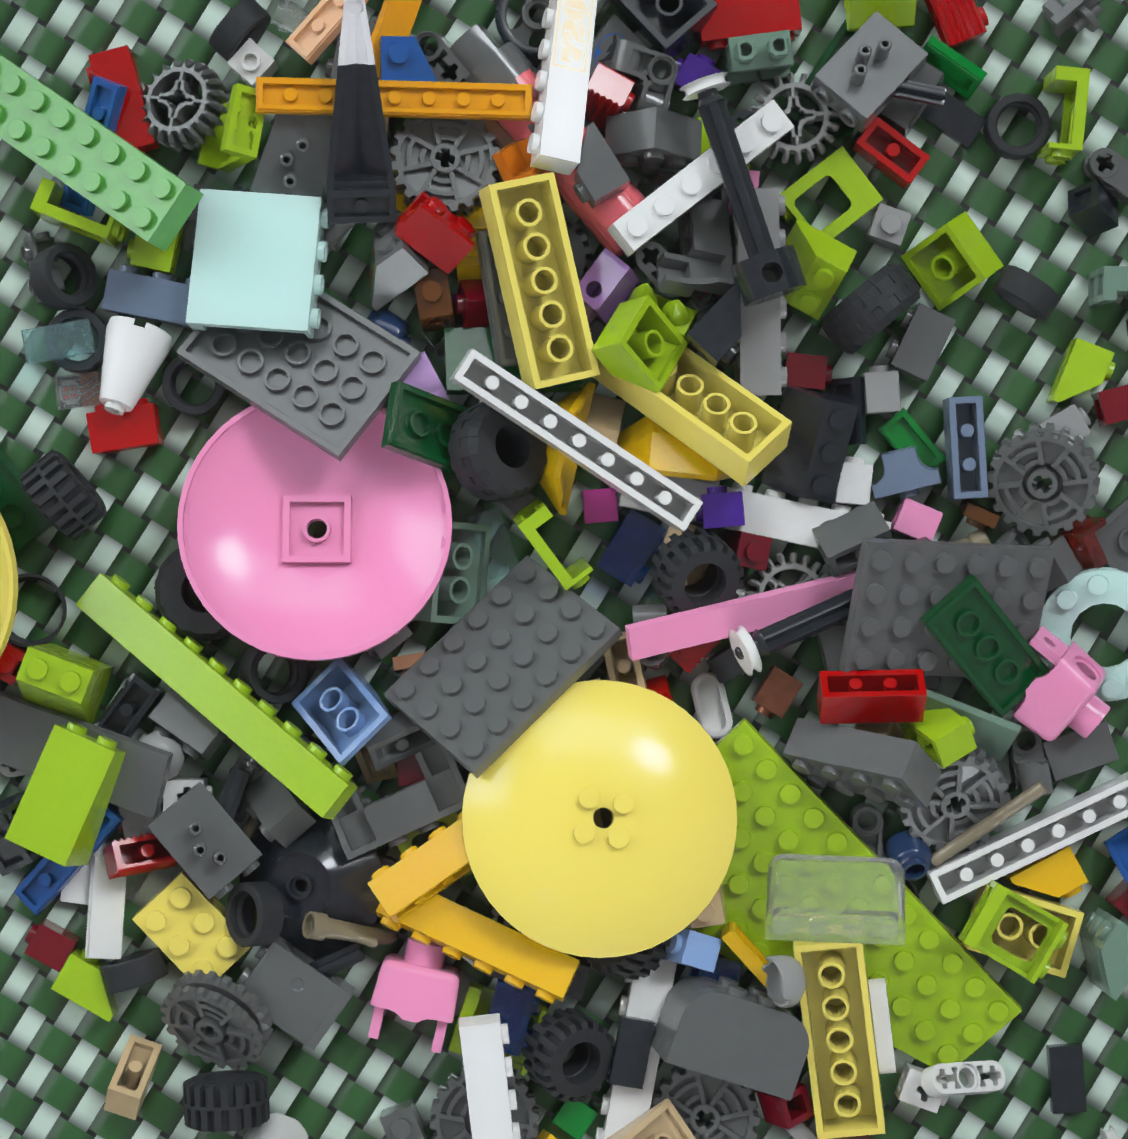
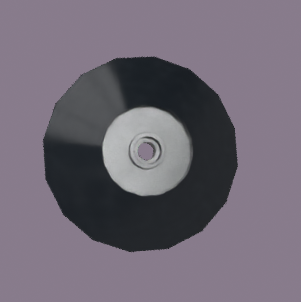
[239,805,383,957]

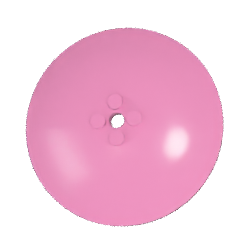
[177,406,452,661]

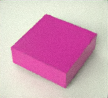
[582,488,618,524]

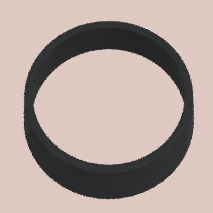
[8,573,67,647]

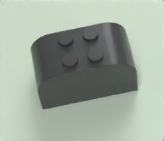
[651,976,809,1101]

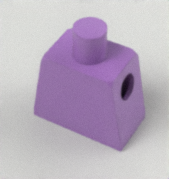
[579,248,642,325]

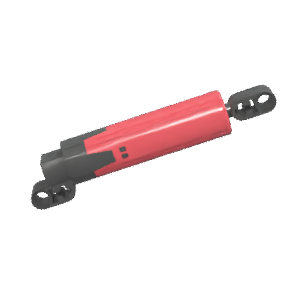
[416,24,679,298]

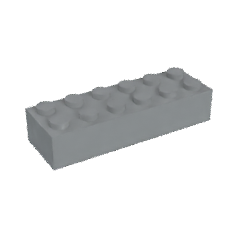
[732,188,787,396]

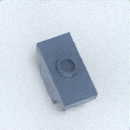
[872,445,942,499]

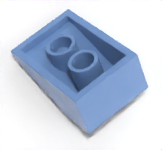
[291,658,392,766]

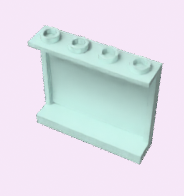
[186,189,331,339]

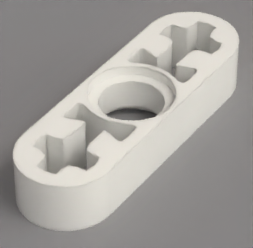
[868,978,896,1074]
[921,1060,1006,1097]

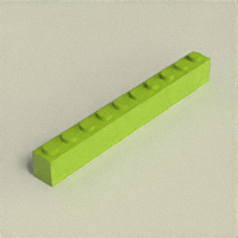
[75,573,358,820]

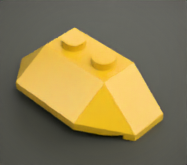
[539,382,595,516]
[617,416,731,481]

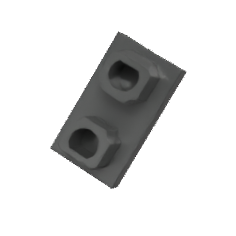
[1042,0,1103,40]

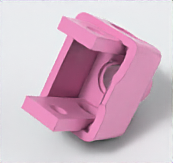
[1012,626,1111,741]
[368,937,461,1054]

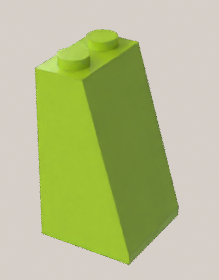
[16,643,114,724]
[5,721,126,867]

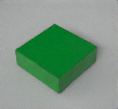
[552,1099,598,1139]

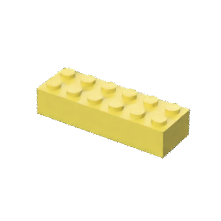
[478,172,600,390]
[593,344,792,487]
[793,926,886,1139]

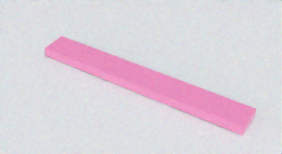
[625,570,856,661]

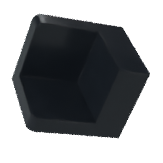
[1067,179,1119,238]

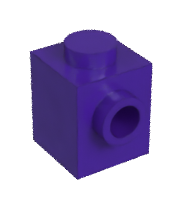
[673,53,722,104]
[695,486,745,529]

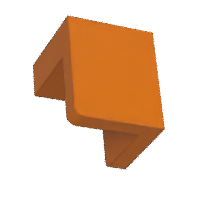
[492,137,545,182]

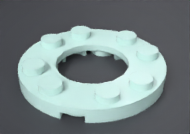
[1039,567,1128,701]

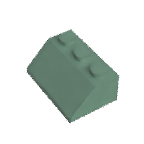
[413,522,492,624]
[925,689,1022,762]
[1080,907,1128,1001]

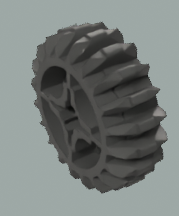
[141,59,229,151]

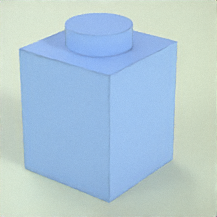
[665,929,722,973]

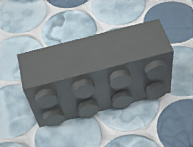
[783,718,941,809]

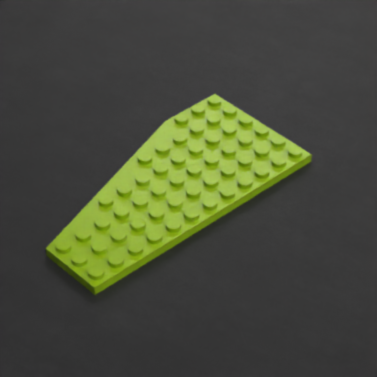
[684,717,1022,1066]

